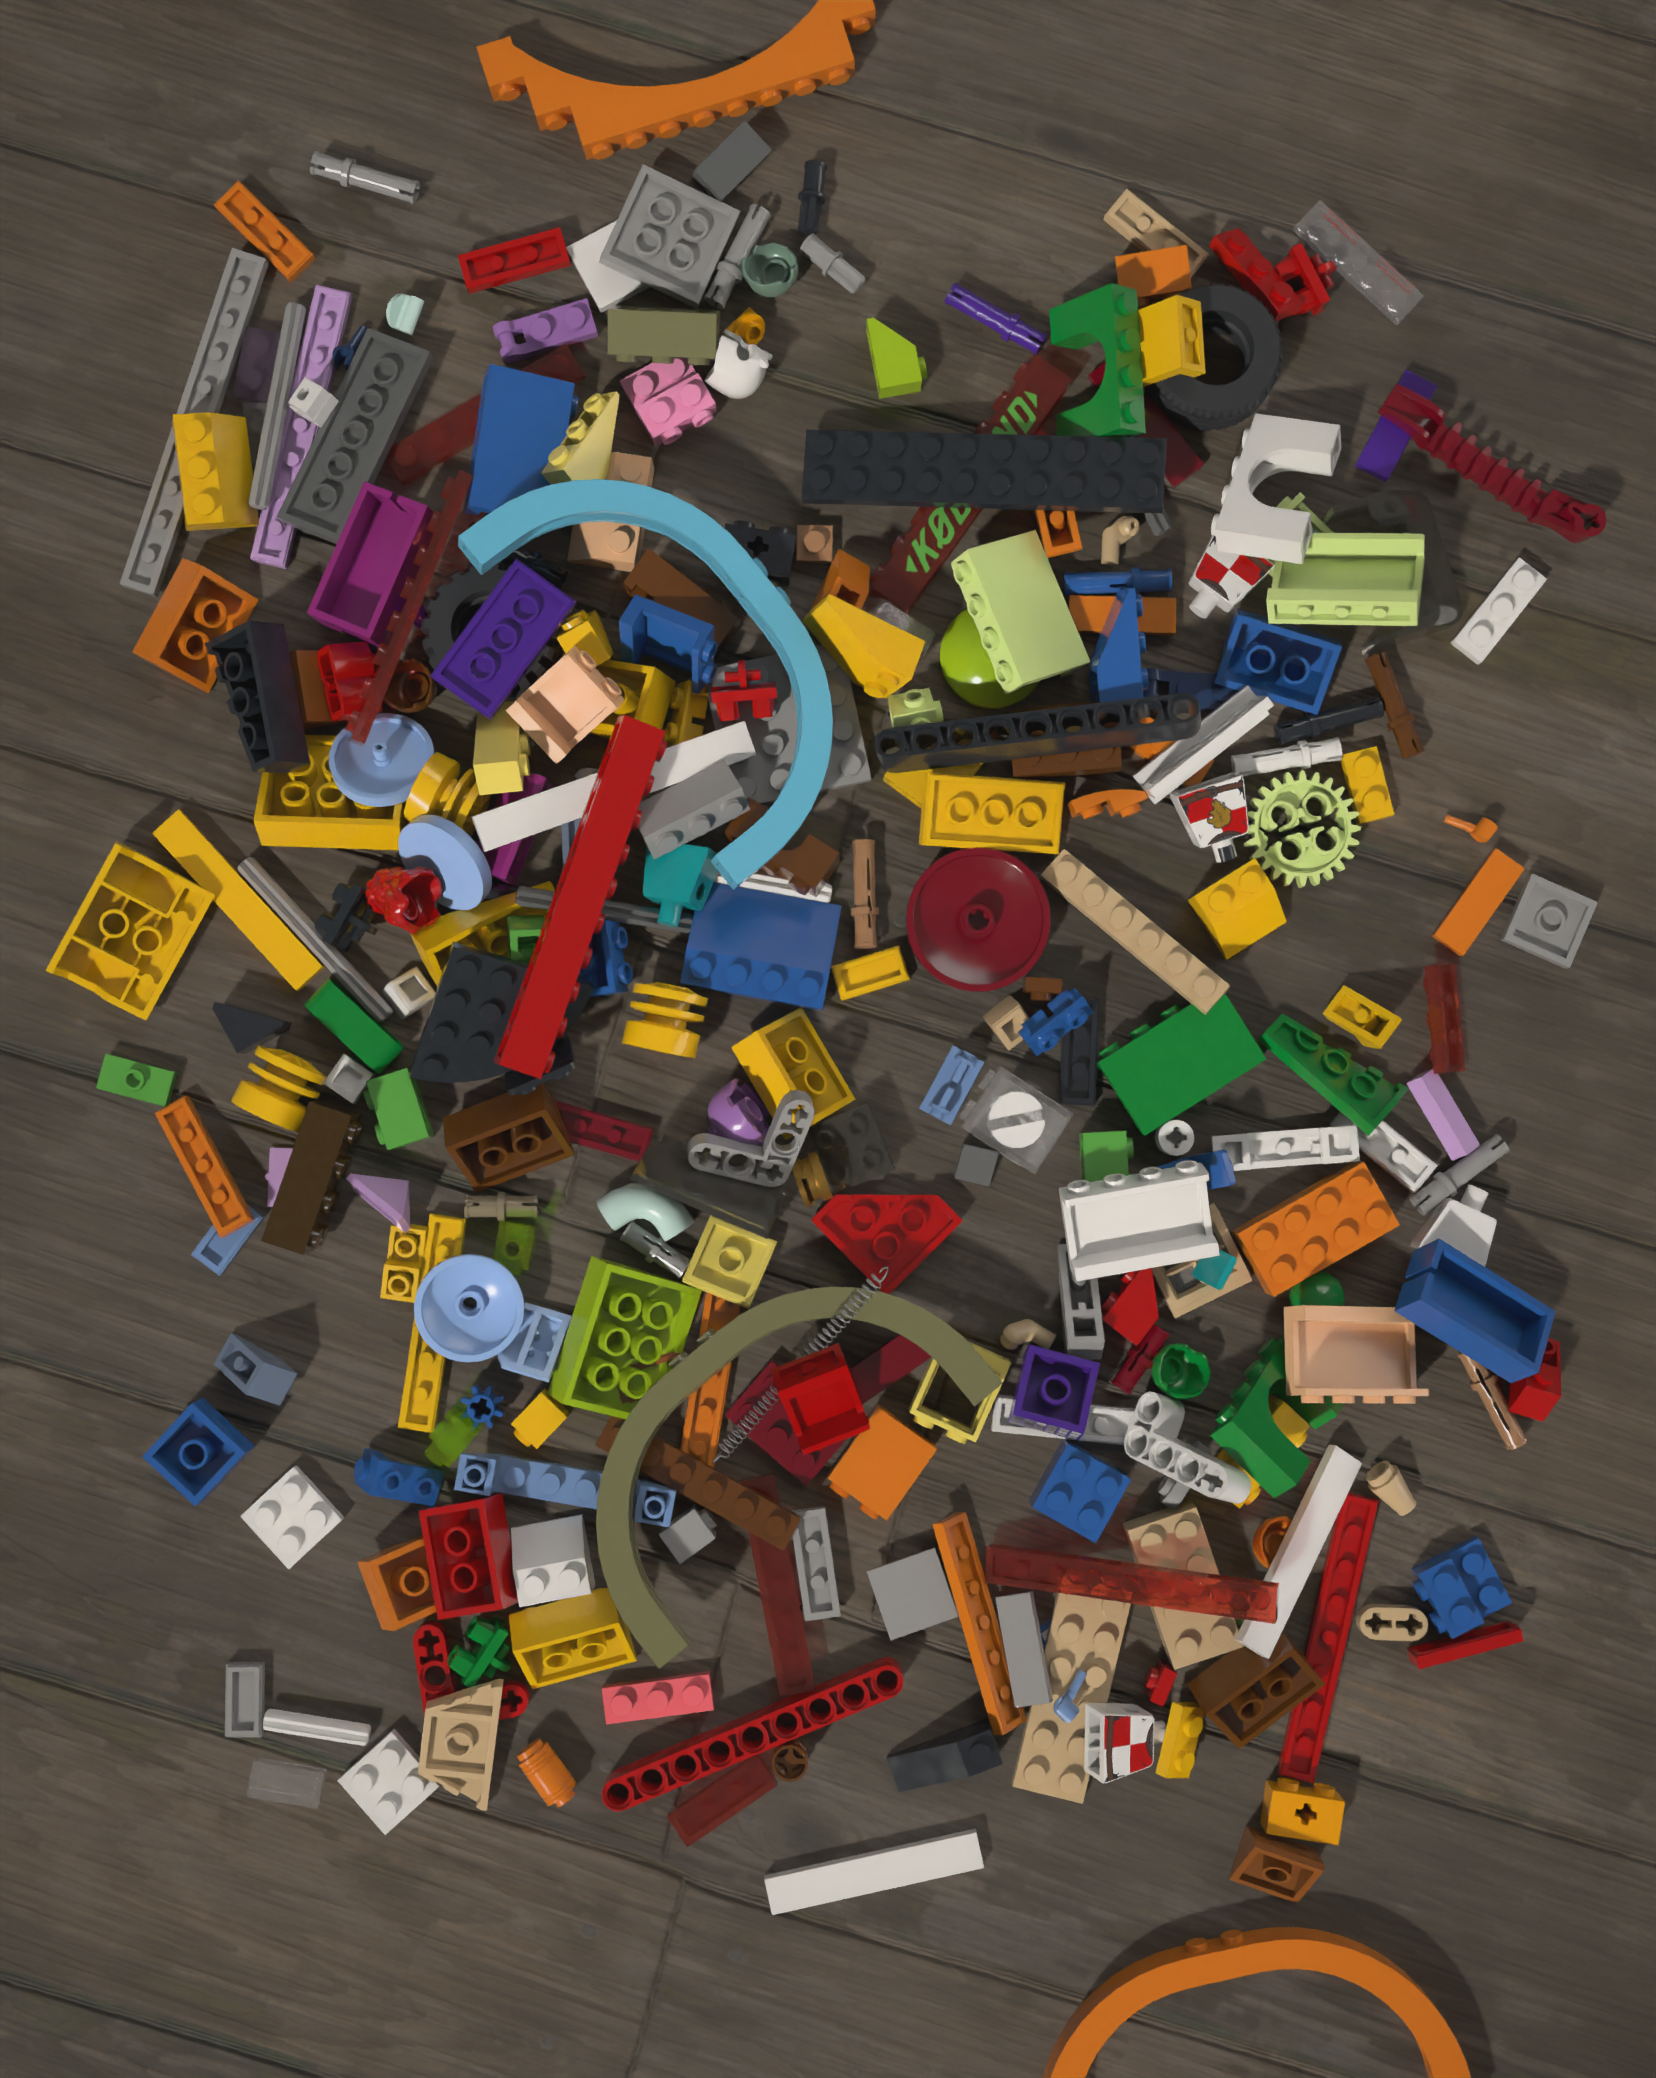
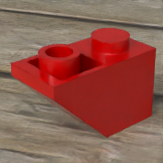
[1101,1268,1159,1346]
[1508,1338,1561,1422]

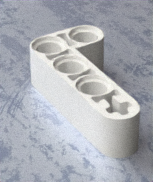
[1124,1392,1251,1504]

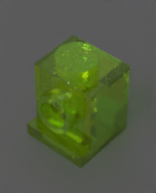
[493,1219,539,1275]
[425,1407,482,1468]

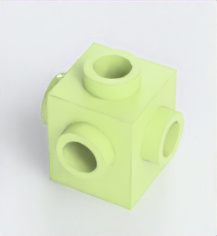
[887,688,944,728]

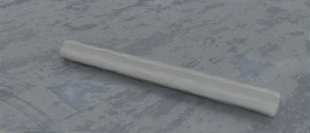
[248,302,306,510]
[238,857,393,1023]

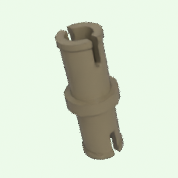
[464,1192,538,1221]

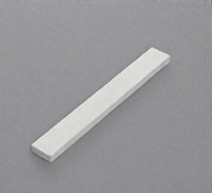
[472,721,756,852]

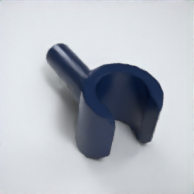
[333,325,367,372]

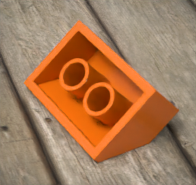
[132,558,258,693]

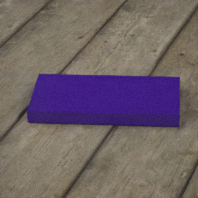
[430,558,577,720]

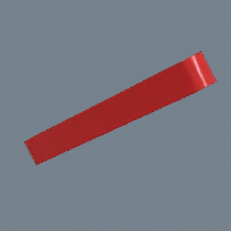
[601,1657,904,1812]

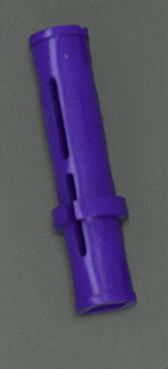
[944,282,1048,355]

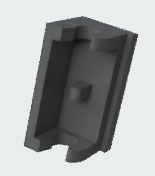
[691,120,772,202]

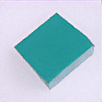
[1192,1250,1237,1290]

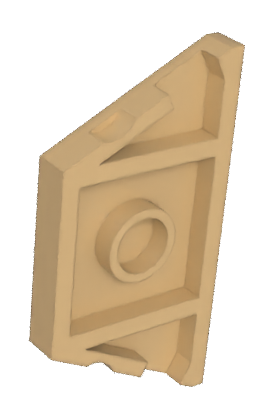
[418,1679,504,1811]

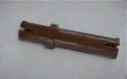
[1365,651,1425,760]

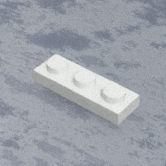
[1450,557,1547,665]

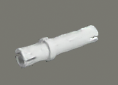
[1231,737,1342,777]

